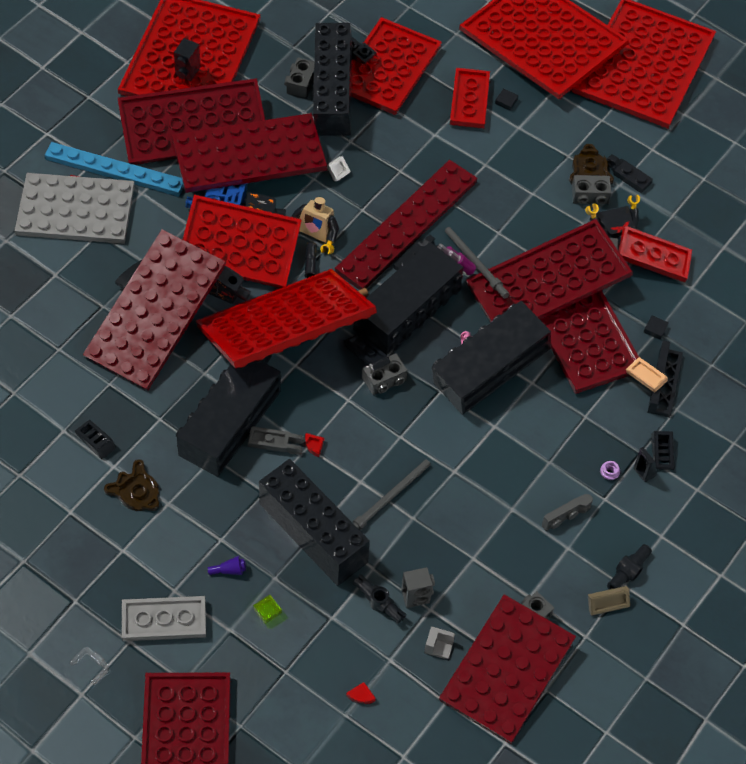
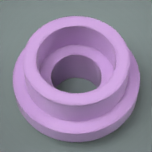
[600,461,620,480]

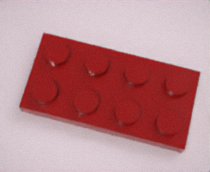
[450,68,490,129]
[618,226,692,282]

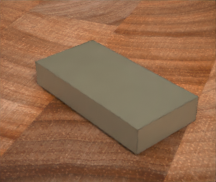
[588,586,630,615]

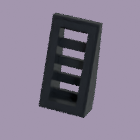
[75,419,116,459]
[651,431,674,470]
[634,447,657,482]

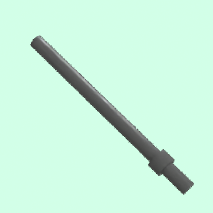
[445,227,510,299]
[353,459,431,530]

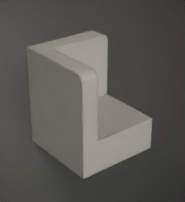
[424,626,455,660]

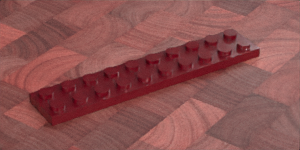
[335,160,477,290]

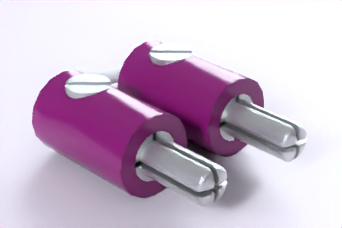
[438,244,476,275]

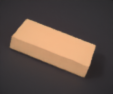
[626,357,668,393]

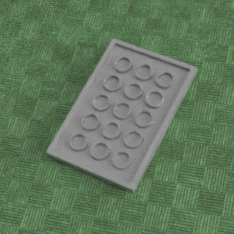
[15,173,135,244]

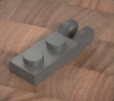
[248,426,305,455]
[542,494,593,531]

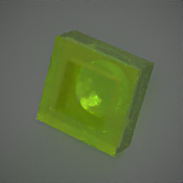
[253,595,282,624]

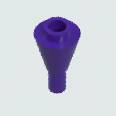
[208,555,246,575]

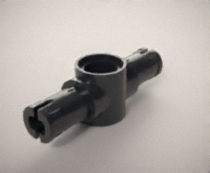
[607,544,652,590]
[353,574,407,624]

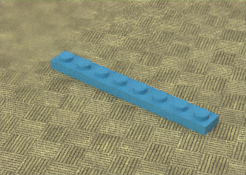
[45,142,184,197]

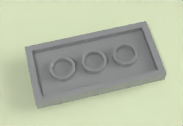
[122,596,206,641]

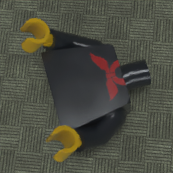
[585,195,640,245]

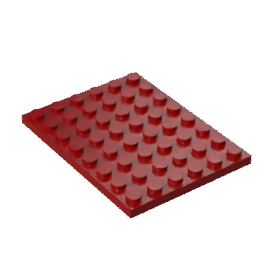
[118,0,261,96]
[459,0,629,99]
[572,0,716,129]
[196,269,377,368]

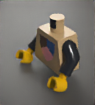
[291,197,339,254]

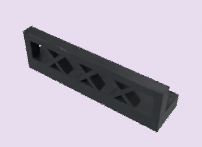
[647,340,683,418]

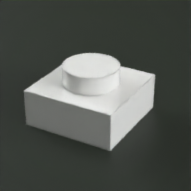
[327,156,351,181]

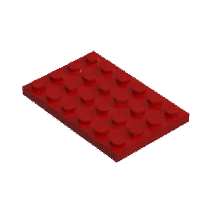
[352,17,442,115]
[182,195,302,288]

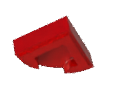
[305,433,325,457]
[346,682,376,704]

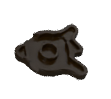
[569,144,614,184]
[104,459,159,511]

